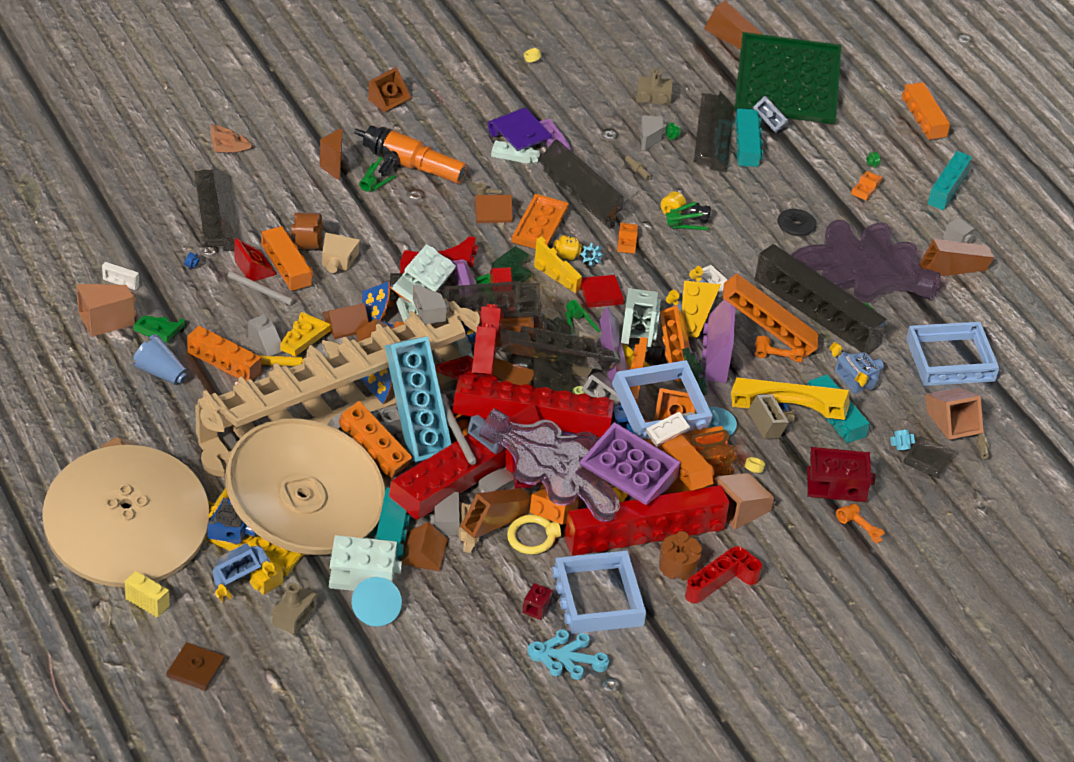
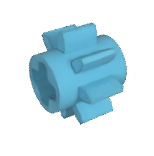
[580,243,604,266]
[890,429,915,450]

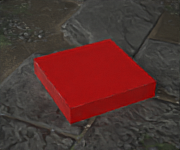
[581,274,624,308]

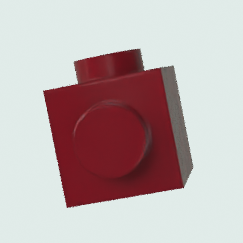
[522,583,553,620]

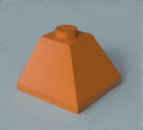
[654,388,695,421]

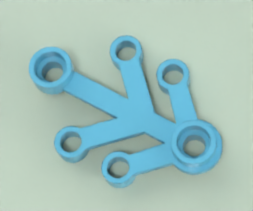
[527,630,609,680]

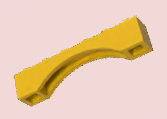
[731,378,850,420]

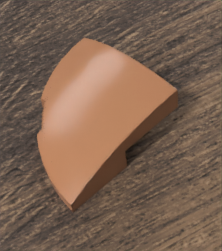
[210,124,252,153]

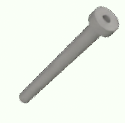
[441,395,476,465]

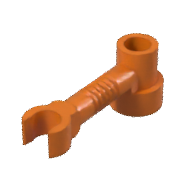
[755,336,804,362]
[836,503,885,543]

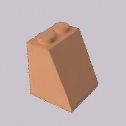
[76,284,137,337]
[925,387,984,440]
[713,473,774,530]

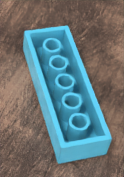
[384,336,451,462]

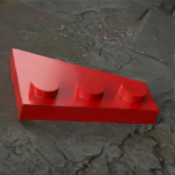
[435,355,497,381]

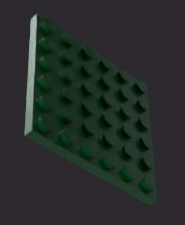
[734,32,842,124]

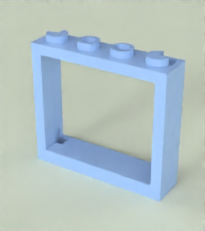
[906,322,999,386]
[612,360,713,439]
[552,551,646,634]

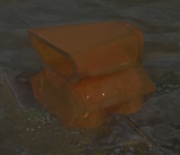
[691,430,737,482]

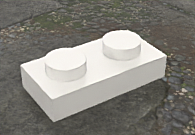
[700,265,727,297]

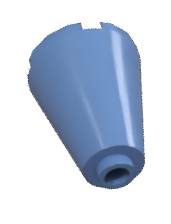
[132,334,187,385]

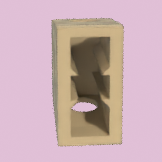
[322,233,360,273]

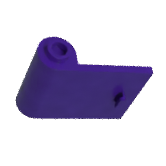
[487,108,552,151]

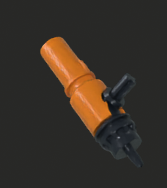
[354,125,467,184]

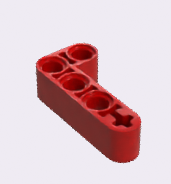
[685,546,762,603]

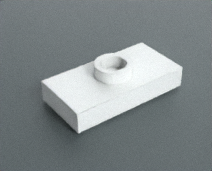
[102,262,139,290]
[646,412,690,447]

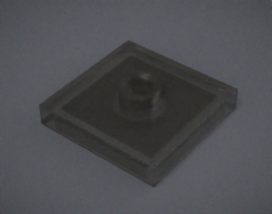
[903,436,955,479]

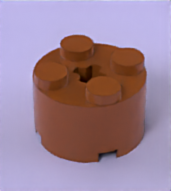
[292,213,323,250]
[659,531,702,580]

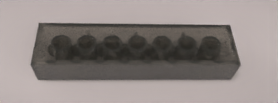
[754,244,887,355]

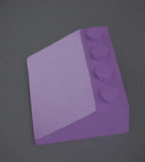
[701,300,735,383]
[579,423,680,505]

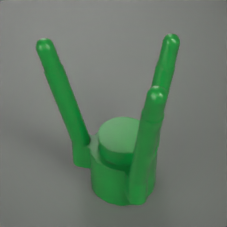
[359,157,396,192]
[666,202,709,230]
[565,299,600,335]

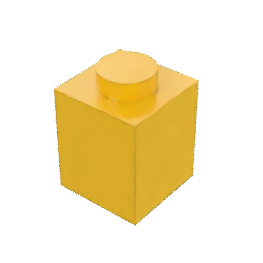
[250,558,283,595]

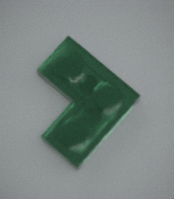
[491,246,531,286]
[682,347,709,396]

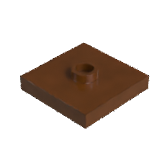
[166,642,225,691]

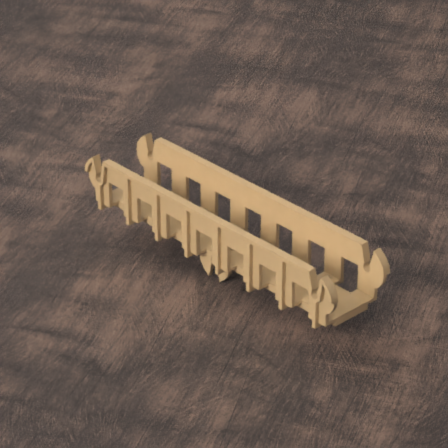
[195,298,480,477]

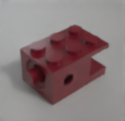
[807,447,876,502]

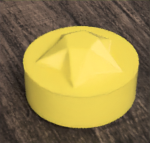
[524,48,541,62]
[745,457,765,473]

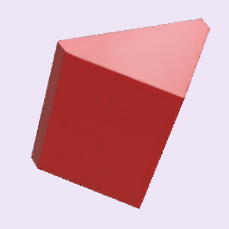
[234,238,276,281]

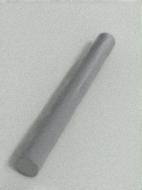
[228,271,294,306]

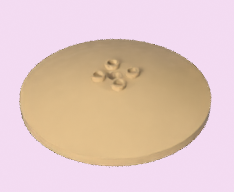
[225,419,385,555]
[43,445,209,587]

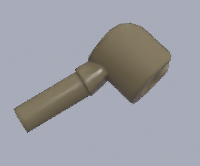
[477,182,501,195]

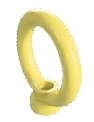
[507,515,561,555]

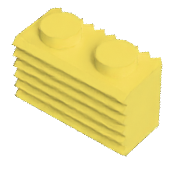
[125,571,170,617]

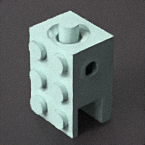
[392,244,456,305]
[621,288,661,347]
[329,535,402,591]

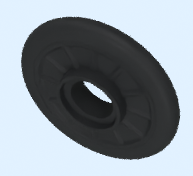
[777,209,816,236]

